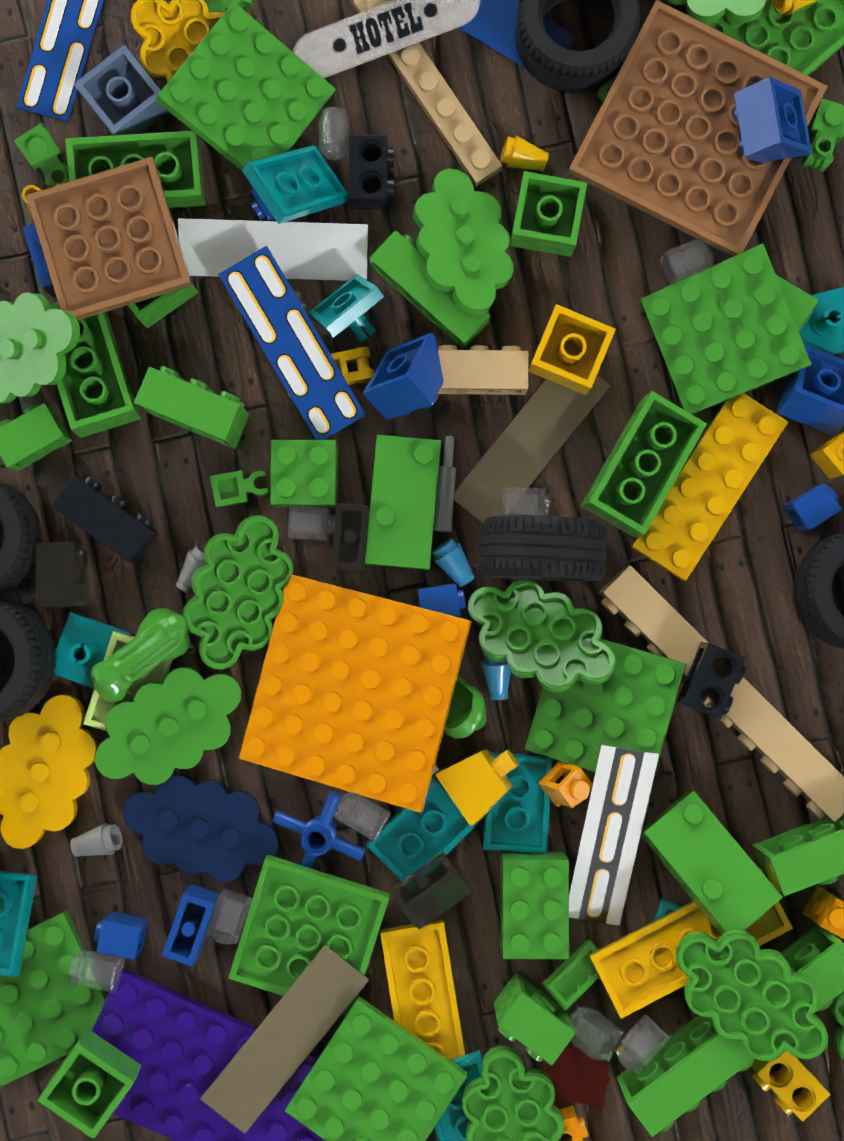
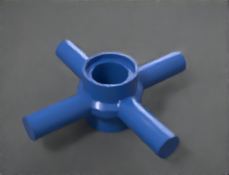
[272,791,366,869]

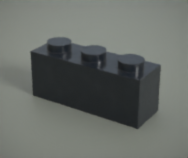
[51,475,159,564]

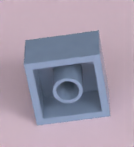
[74,45,170,136]

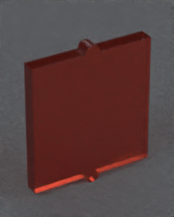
[547,1046,610,1107]

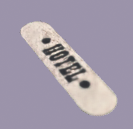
[293,0,480,78]

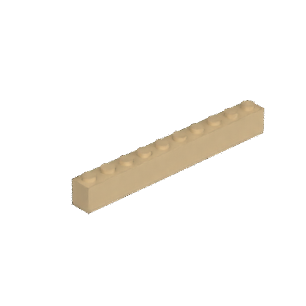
[598,565,844,822]

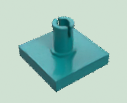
[308,274,384,341]
[799,287,844,356]
[54,612,133,689]

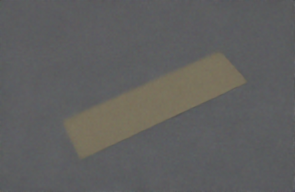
[454,375,610,523]
[200,945,369,1134]

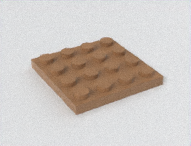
[26,157,192,320]

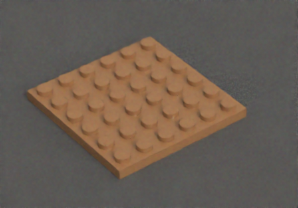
[568,0,828,257]

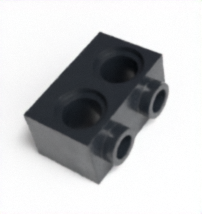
[349,135,394,210]
[676,642,746,720]

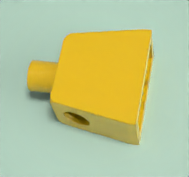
[435,749,519,826]

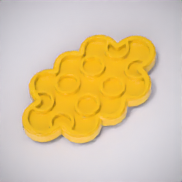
[131,0,224,83]
[0,694,99,849]

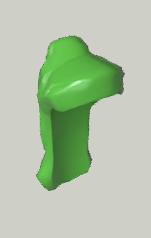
[90,608,190,702]
[444,674,487,739]

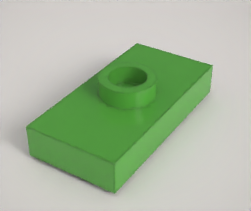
[542,940,599,1011]

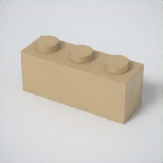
[438,345,528,395]

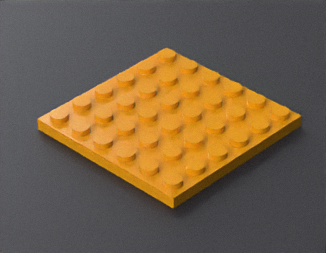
[239,573,472,813]

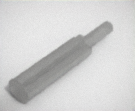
[433,436,456,533]

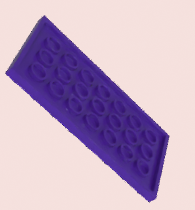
[92,968,325,1141]

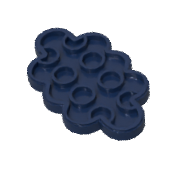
[123,774,280,882]

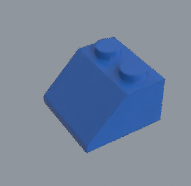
[734,77,812,162]
[363,332,444,420]
[777,344,844,437]

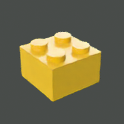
[528,304,616,395]

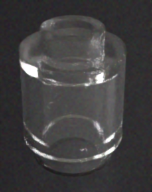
[318,107,350,160]

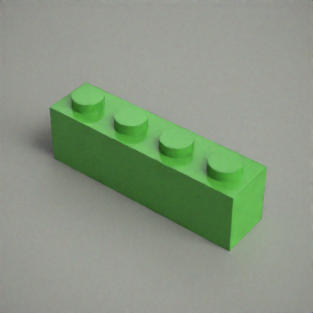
[370,230,490,350]

